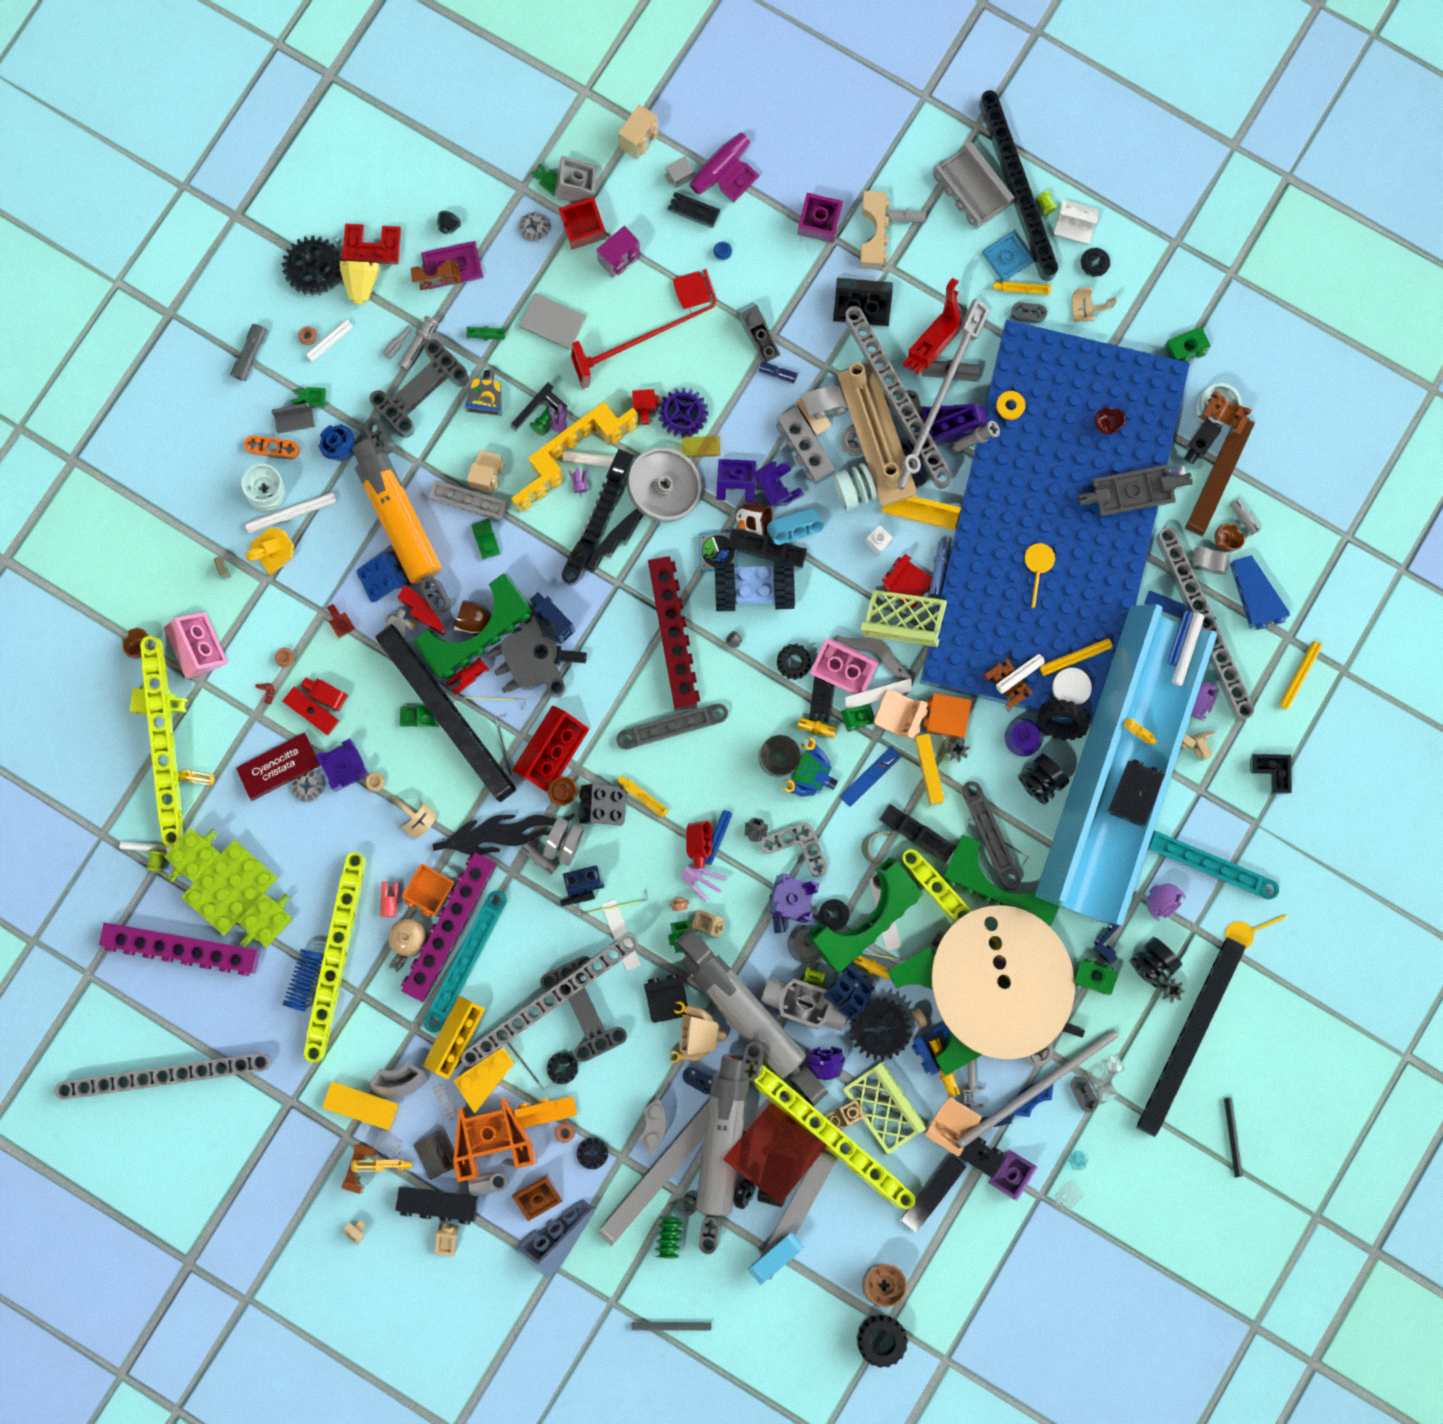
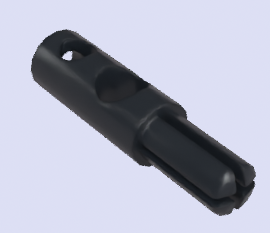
[560,891,595,906]

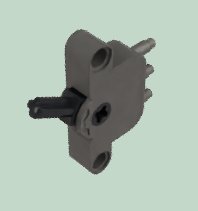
[487,613,587,698]

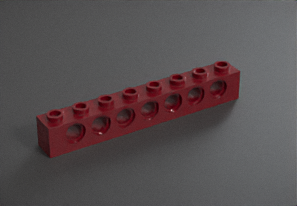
[648,556,700,711]

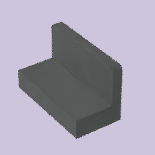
[271,403,315,434]
[414,1131,454,1180]

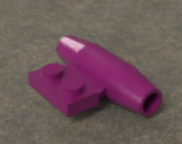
[689,132,760,203]

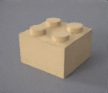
[618,104,659,159]

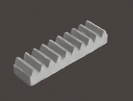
[429,480,508,522]

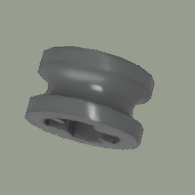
[389,954,407,972]
[679,1197,697,1216]

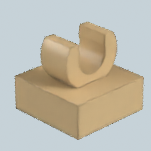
[342,1220,366,1245]

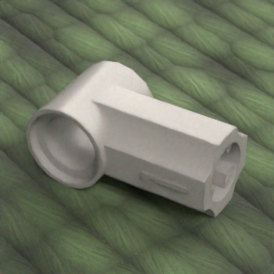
[468,1172,508,1196]

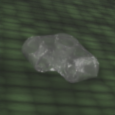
[1086,1053,1126,1105]

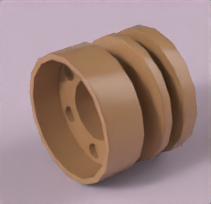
[862,1264,907,1307]

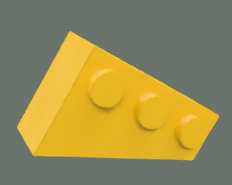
[453,1047,515,1114]

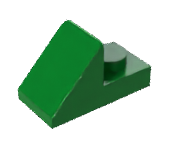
[471,519,501,560]
[400,705,439,727]
[840,705,874,732]

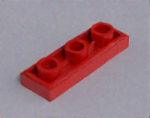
[282,686,340,736]

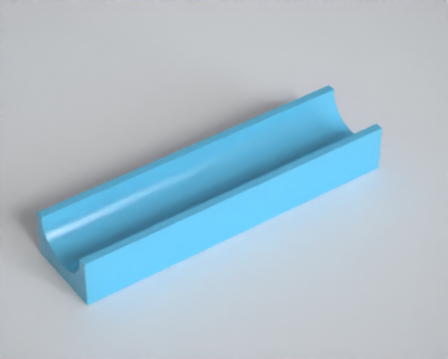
[1035,604,1217,926]

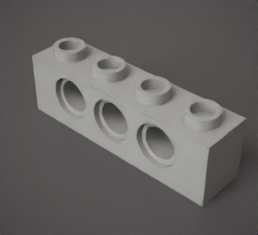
[776,406,836,485]

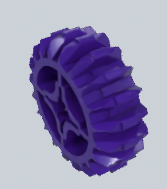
[658,387,709,438]

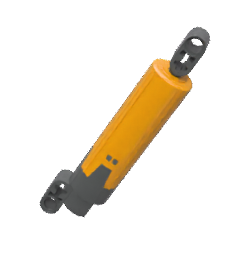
[351,418,451,613]

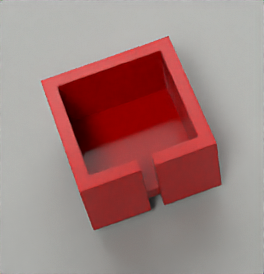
[558,197,607,250]

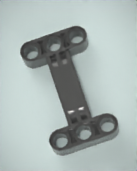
[369,339,469,438]
[540,956,628,1062]

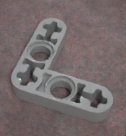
[760,823,827,877]

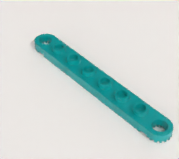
[1148,830,1279,900]
[424,890,507,1033]

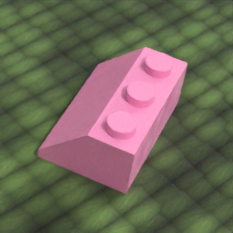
[164,612,228,679]
[810,637,879,694]

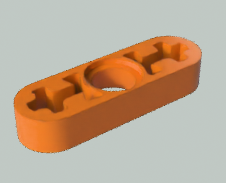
[244,436,300,459]

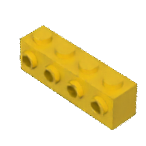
[422,996,485,1080]

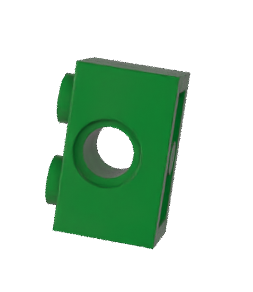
[1164,326,1211,362]
[1074,958,1118,996]

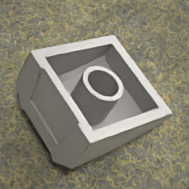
[555,156,597,203]

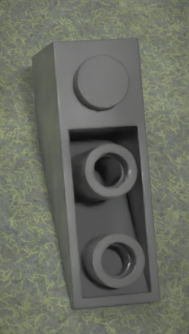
[736,303,780,362]

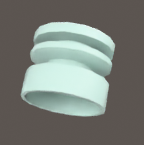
[833,463,877,511]
[241,464,286,512]

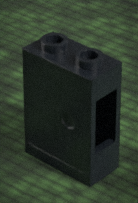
[1107,759,1165,828]

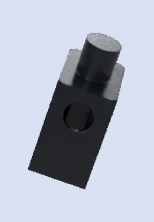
[1184,420,1221,465]

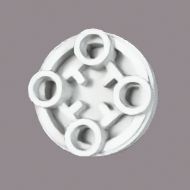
[1052,668,1092,705]

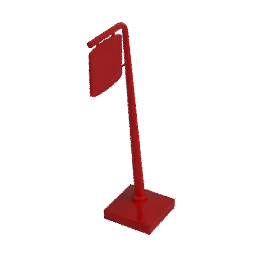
[570,269,717,389]

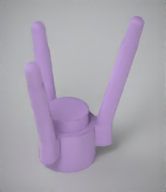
[681,864,727,902]

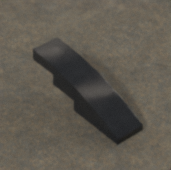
[588,509,643,571]
[727,529,808,568]
[878,804,956,863]
[901,1154,966,1232]

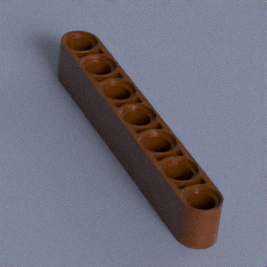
[1185,419,1255,537]

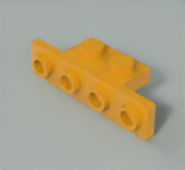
[514,1096,577,1128]

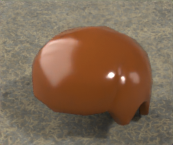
[1214,523,1245,552]
[122,628,152,659]
[547,776,578,806]

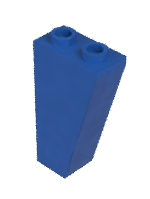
[1230,555,1290,630]

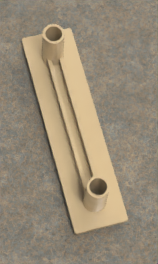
[837,362,917,506]

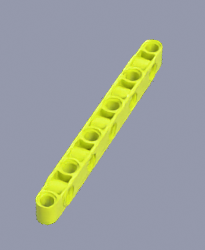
[141,636,184,847]
[901,849,1010,985]
[304,852,366,1062]
[747,1061,915,1210]

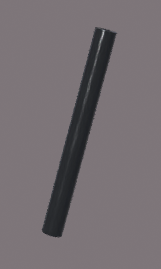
[1224,1097,1243,1178]

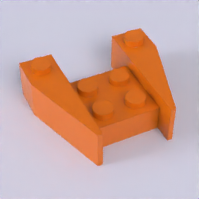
[453,1097,538,1182]

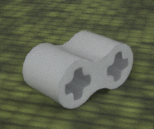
[1191,547,1230,575]

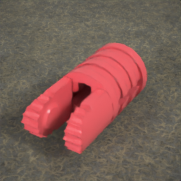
[379,881,399,918]

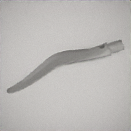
[835,635,913,680]

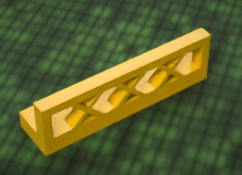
[881,496,961,531]

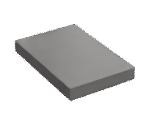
[519,293,586,350]

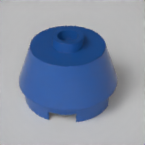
[318,424,356,461]

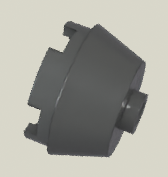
[787,924,821,963]

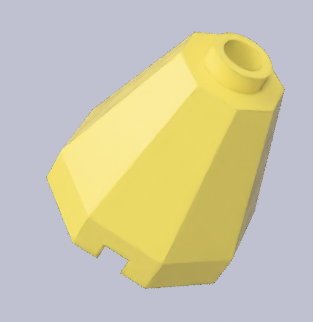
[340,261,380,304]

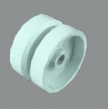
[1194,383,1242,428]

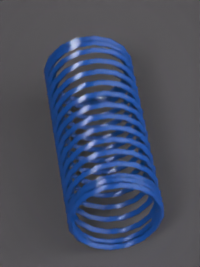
[282,949,324,1012]

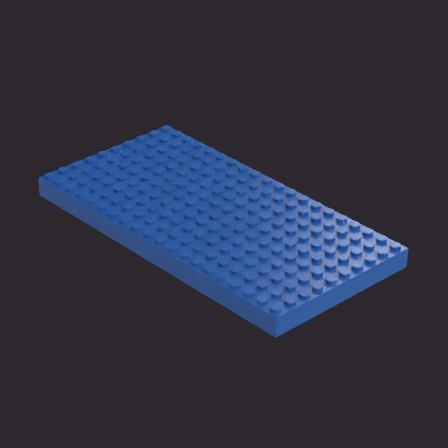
[919,320,1190,725]

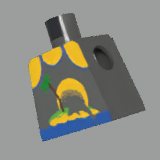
[465,370,502,416]

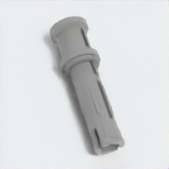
[398,315,440,371]
[949,421,1000,454]

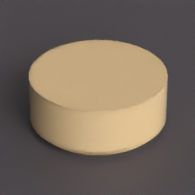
[912,1008,928,1028]

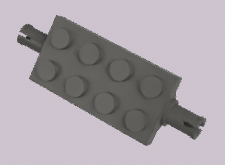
[1077,465,1193,517]

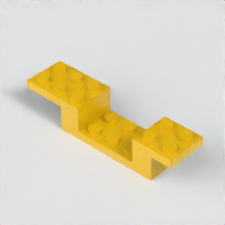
[511,401,639,513]

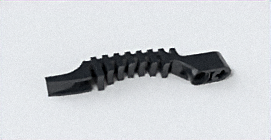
[562,449,635,586]

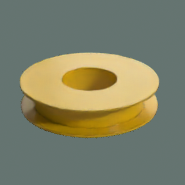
[996,391,1025,420]

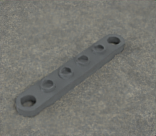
[616,703,728,750]
[962,781,1021,890]

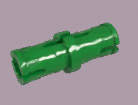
[466,326,505,341]

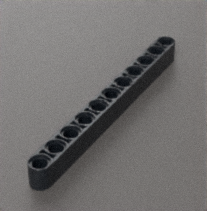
[979,90,1058,281]
[375,624,517,803]
[1136,937,1246,1137]

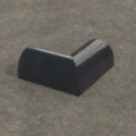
[1250,754,1292,794]

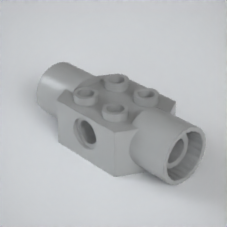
[760,977,847,1031]

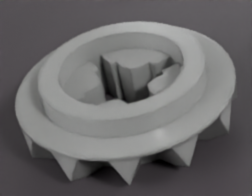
[519,212,549,241]
[841,426,864,456]
[291,771,323,802]
[1026,1042,1054,1067]

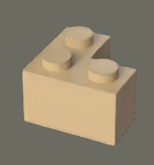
[467,450,505,495]

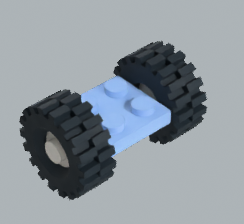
[714,561,795,612]

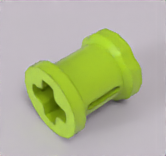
[1036,191,1058,216]
[145,851,165,872]
[803,966,826,988]

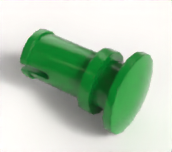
[529,406,557,436]

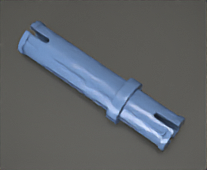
[928,541,950,598]

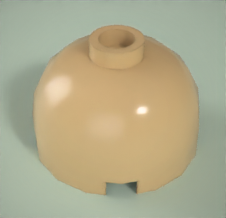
[388,918,428,958]

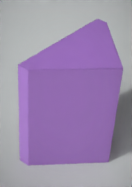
[988,1150,1038,1201]

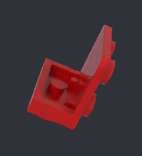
[882,554,932,609]

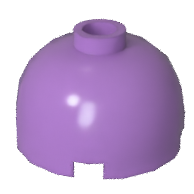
[1191,682,1218,721]
[1147,883,1186,921]

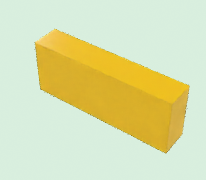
[914,734,945,807]
[322,1081,399,1130]

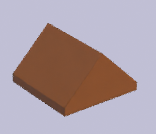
[511,1175,563,1221]

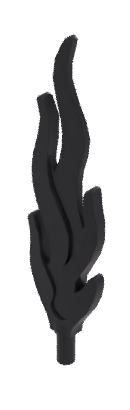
[432,813,575,855]

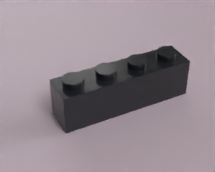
[395,1186,479,1225]

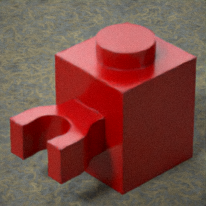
[632,389,659,425]

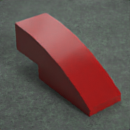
[397,585,446,636]

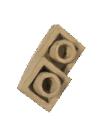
[794,398,831,436]
[824,1100,865,1130]

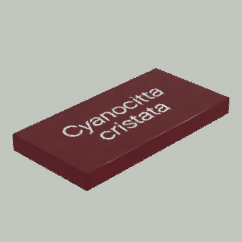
[236,732,321,801]

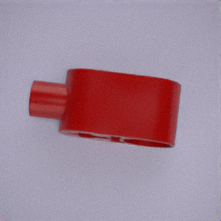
[301,677,348,712]
[686,821,712,868]

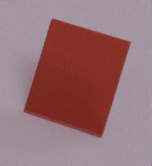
[723,1102,828,1204]

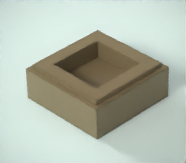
[214,556,231,579]

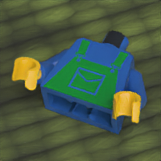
[781,737,839,797]

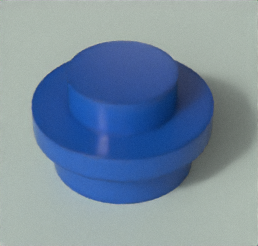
[713,241,732,260]

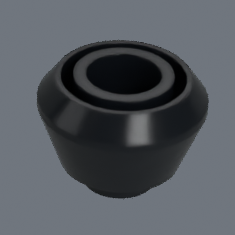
[437,210,461,235]

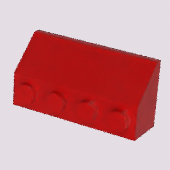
[512,705,589,792]

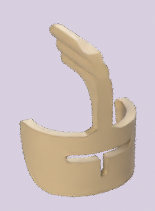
[1072,287,1118,322]
[391,796,437,839]

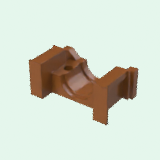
[410,259,461,291]
[1198,390,1252,438]
[982,658,1033,712]
[341,1144,377,1194]

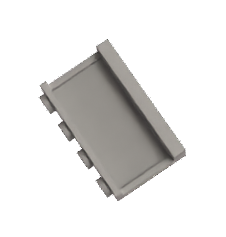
[933,141,1015,229]

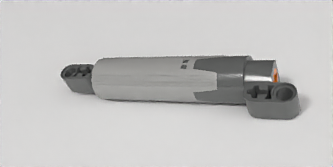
[675,928,828,1107]
[695,1040,764,1254]

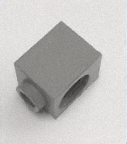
[665,156,694,189]

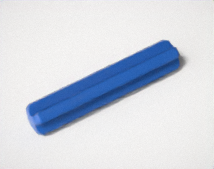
[1167,611,1193,666]
[705,810,732,865]

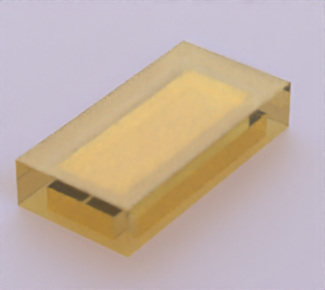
[682,436,720,458]

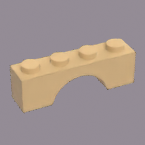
[860,191,889,270]

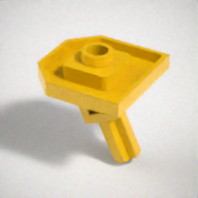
[245,527,294,575]

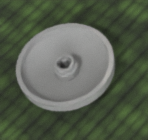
[627,447,702,522]

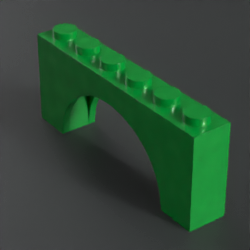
[413,573,534,679]
[943,835,1059,926]
[805,857,923,973]
[886,947,982,1076]

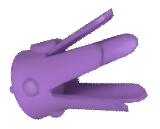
[549,404,569,433]
[568,468,588,497]

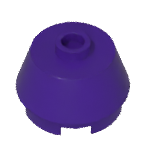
[1005,719,1043,757]
[806,1046,846,1080]

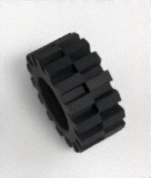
[777,644,811,680]

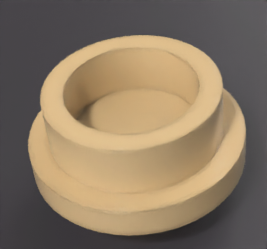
[365,772,385,792]

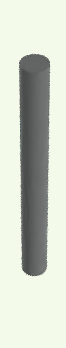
[632,1322,711,1331]

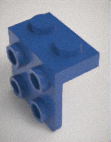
[357,551,411,602]
[911,1023,950,1075]

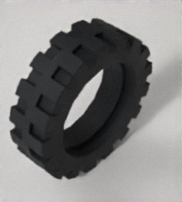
[1037,699,1090,740]

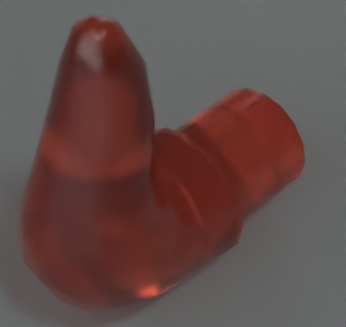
[255,683,275,704]

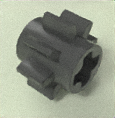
[945,738,970,763]
[744,818,768,842]
[1159,978,1185,1003]

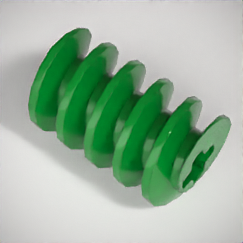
[655,1216,683,1259]

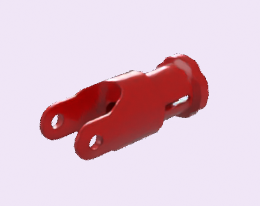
[446,657,489,695]

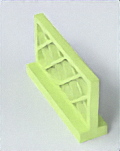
[861,590,947,647]
[843,1062,927,1154]

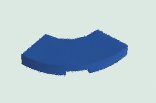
[1011,1081,1054,1117]

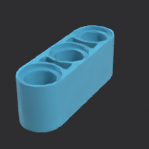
[766,509,825,545]
[747,1232,804,1285]

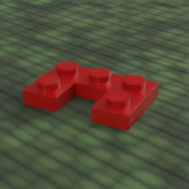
[342,223,402,265]

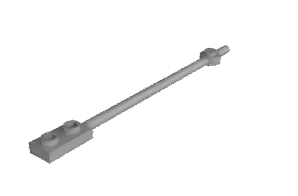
[897,299,990,490]

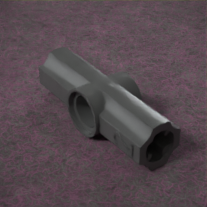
[921,360,980,382]

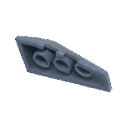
[515,1199,595,1278]

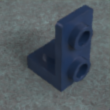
[1092,924,1120,964]

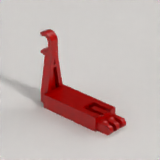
[903,278,961,374]

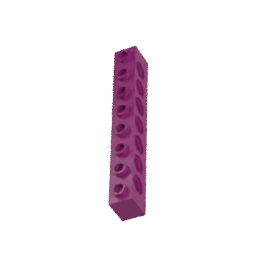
[401,852,497,1002]
[99,922,260,976]

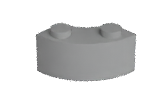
[801,386,848,420]
[369,1062,428,1098]
[639,1098,667,1154]

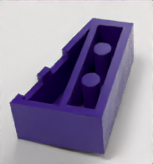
[921,404,989,445]

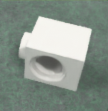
[865,525,893,556]

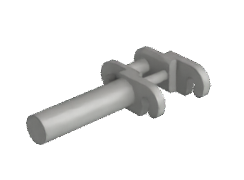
[959,1059,985,1107]

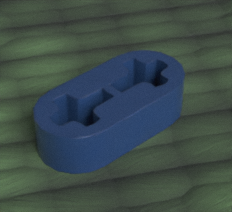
[682,1067,712,1095]

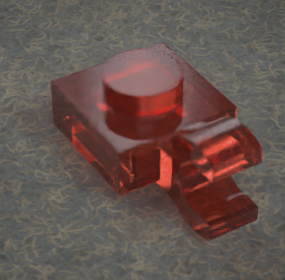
[327,604,355,639]

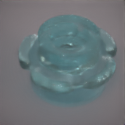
[1068,1151,1088,1170]

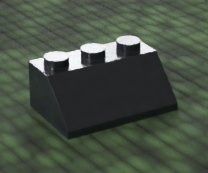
[833,278,893,326]

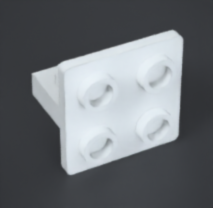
[1054,200,1099,245]

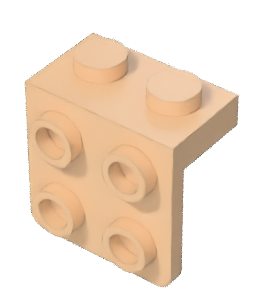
[873,689,928,739]
[925,1097,981,1157]

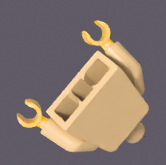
[670,1001,726,1063]

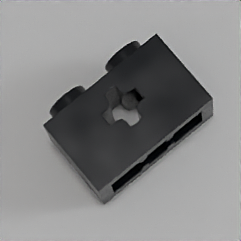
[959,1137,1005,1178]

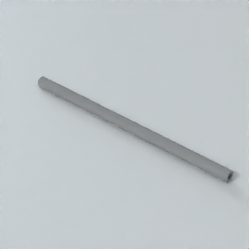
[956,1029,1119,1149]

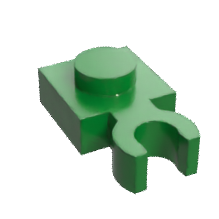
[531,163,557,196]
[292,387,326,408]

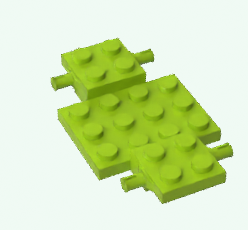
[164,828,293,948]

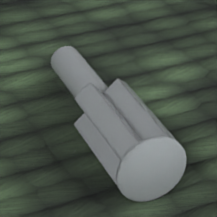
[382,326,412,359]

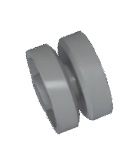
[543,817,584,866]

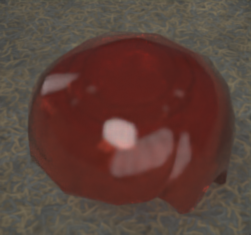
[1094,406,1126,435]

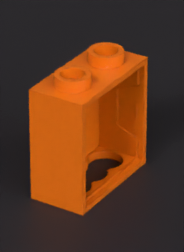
[923,693,972,740]
[401,863,457,918]

